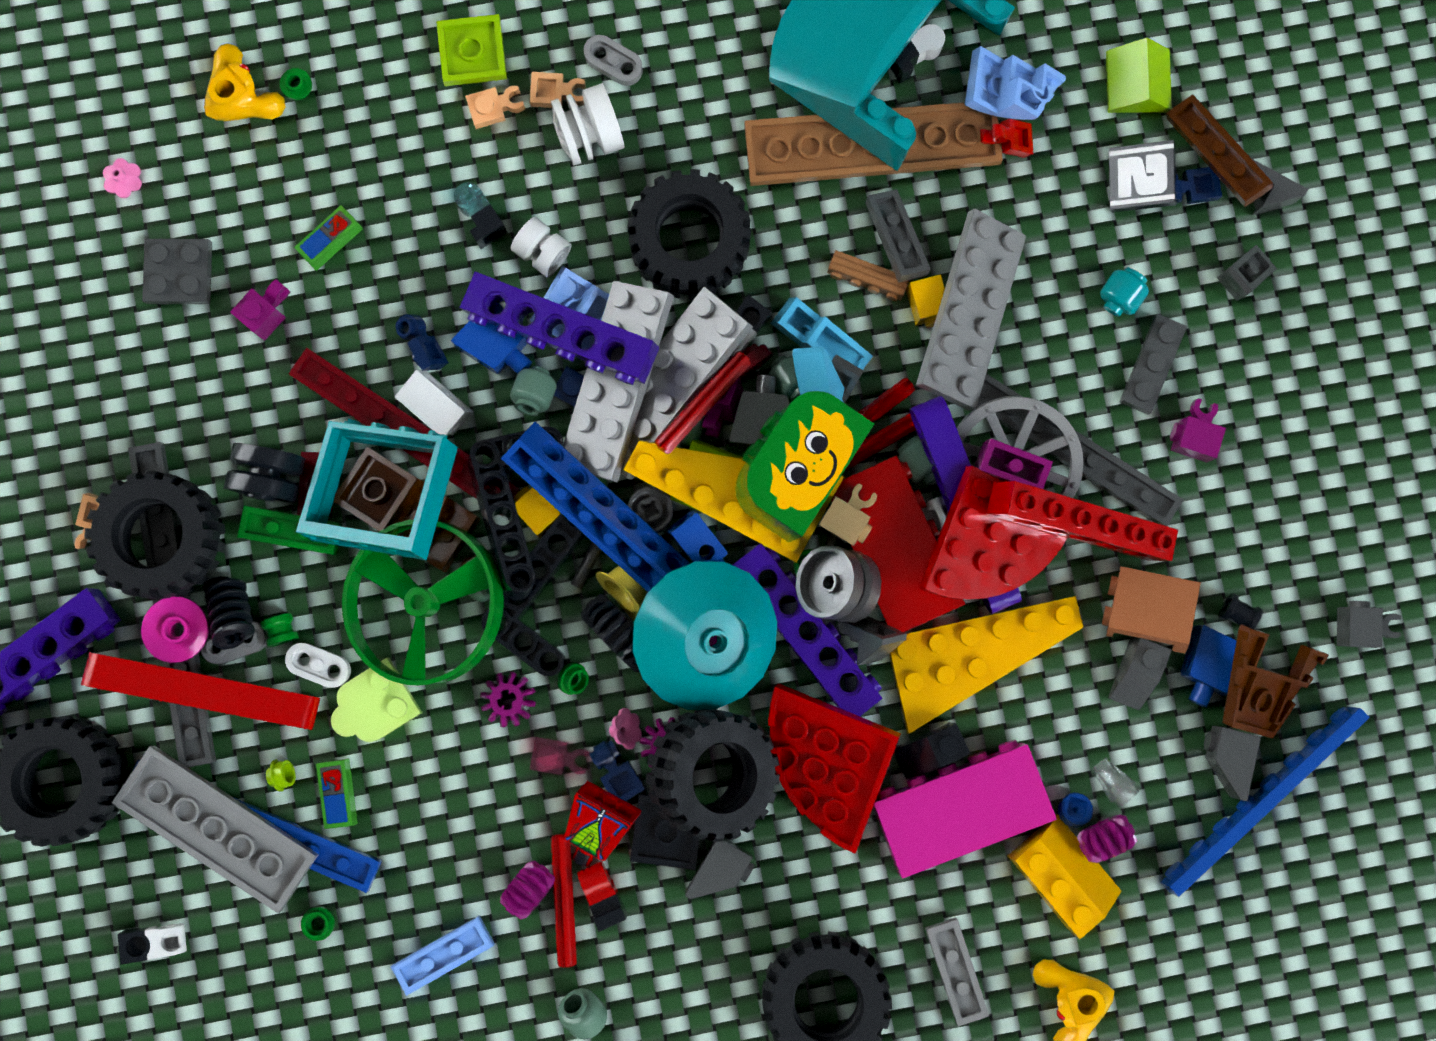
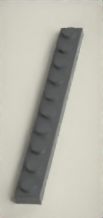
[128,442,216,767]

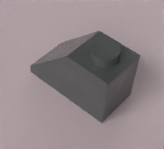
[1108,638,1172,711]
[1204,726,1261,801]
[685,838,754,899]

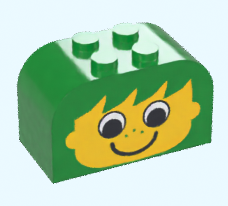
[735,391,874,542]

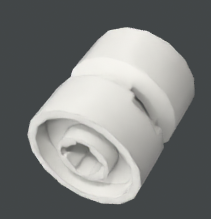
[511,217,572,277]

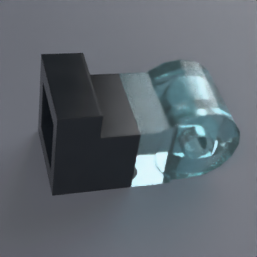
[454,182,508,249]

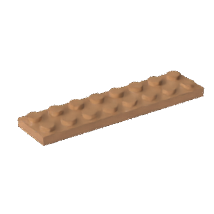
[744,102,1003,186]

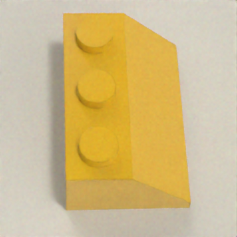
[1007,814,1122,939]

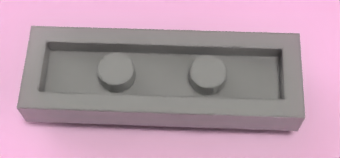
[925,917,989,1026]

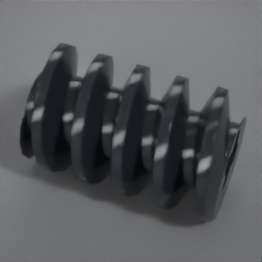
[203,576,255,650]

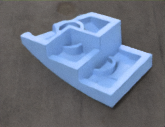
[965,46,1066,120]
[530,266,609,349]

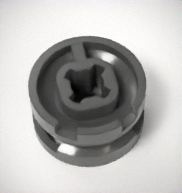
[628,487,673,533]

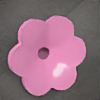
[103,158,142,198]
[609,708,642,750]

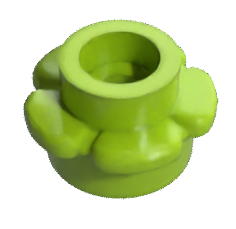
[266,759,296,792]

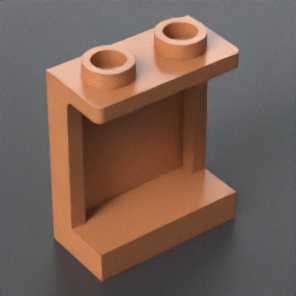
[1102,566,1201,654]

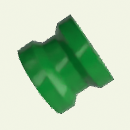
[260,613,299,648]

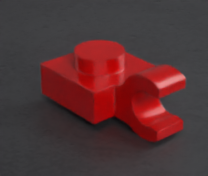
[980,118,1033,158]

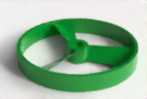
[342,519,504,686]

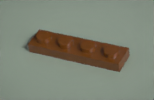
[1166,94,1273,207]

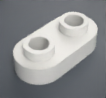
[285,643,351,688]

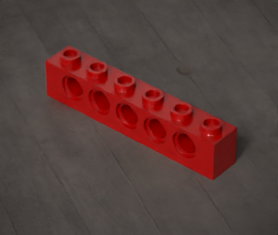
[986,481,1178,561]

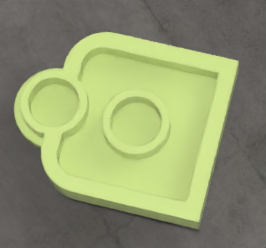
[331,658,422,742]

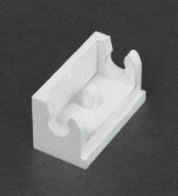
[395,370,474,436]

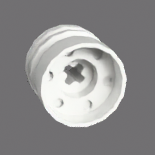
[551,83,625,166]

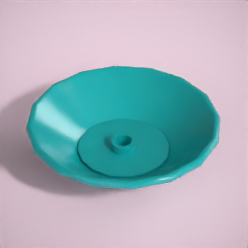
[632,561,777,710]

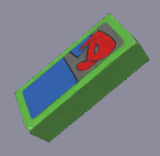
[294,205,363,271]
[316,758,358,829]

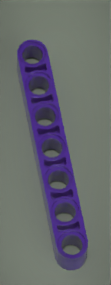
[909,395,1022,614]

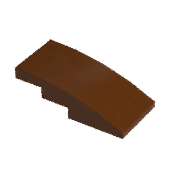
[333,446,481,573]

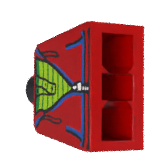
[564,780,642,867]

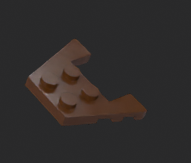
[1222,624,1329,738]

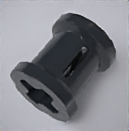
[1218,593,1263,629]

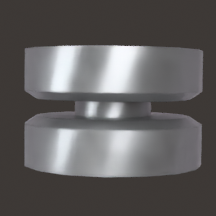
[795,546,882,623]

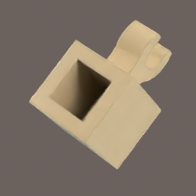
[819,484,877,546]

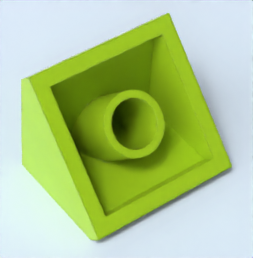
[1106,38,1172,113]

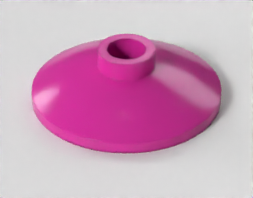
[141,597,209,663]

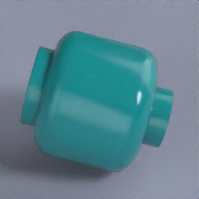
[1100,267,1149,317]

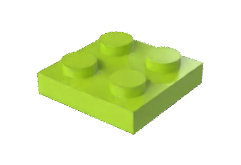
[436,14,507,86]

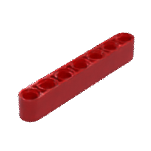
[81,652,320,730]

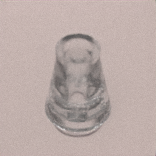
[1091,757,1139,808]

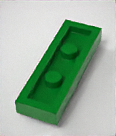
[237,506,342,556]

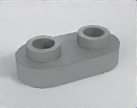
[584,35,643,86]
[201,621,267,664]

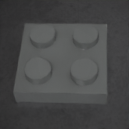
[142,239,212,304]

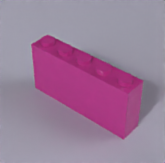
[873,740,1057,879]

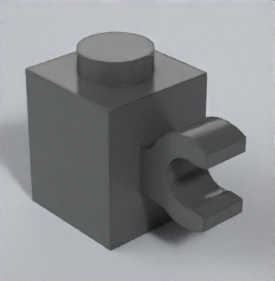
[1336,601,1401,648]

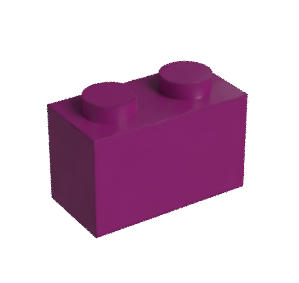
[974,438,1053,489]

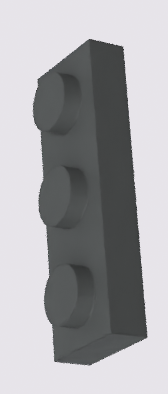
[865,189,931,283]
[1119,314,1187,415]

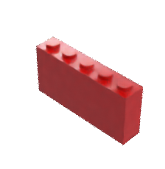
[831,455,966,632]

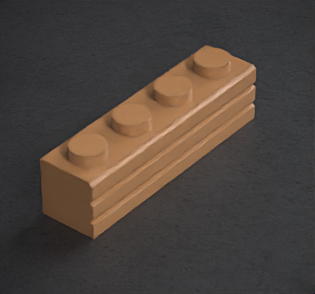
[827,250,909,301]

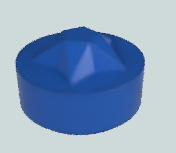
[1058,793,1093,828]

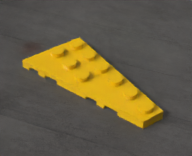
[623,440,844,563]
[889,596,1083,734]

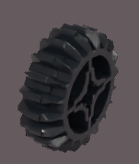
[581,594,640,673]

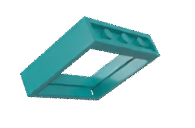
[296,419,458,560]

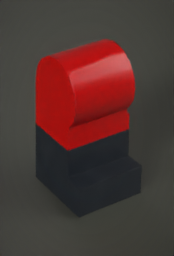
[577,861,628,932]

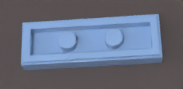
[390,915,495,996]

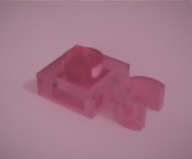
[529,736,590,775]

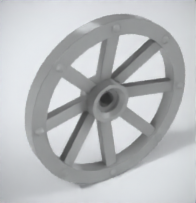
[956,396,1084,498]

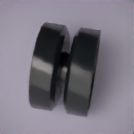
[223,443,305,503]

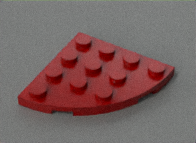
[919,466,1067,599]
[768,683,901,854]

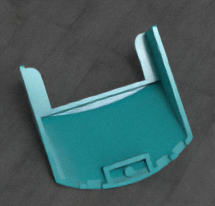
[769,0,1015,171]

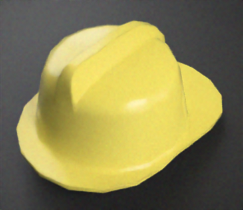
[596,566,648,622]

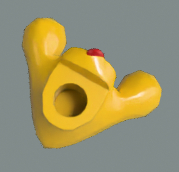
[204,43,286,121]
[1032,959,1115,1041]

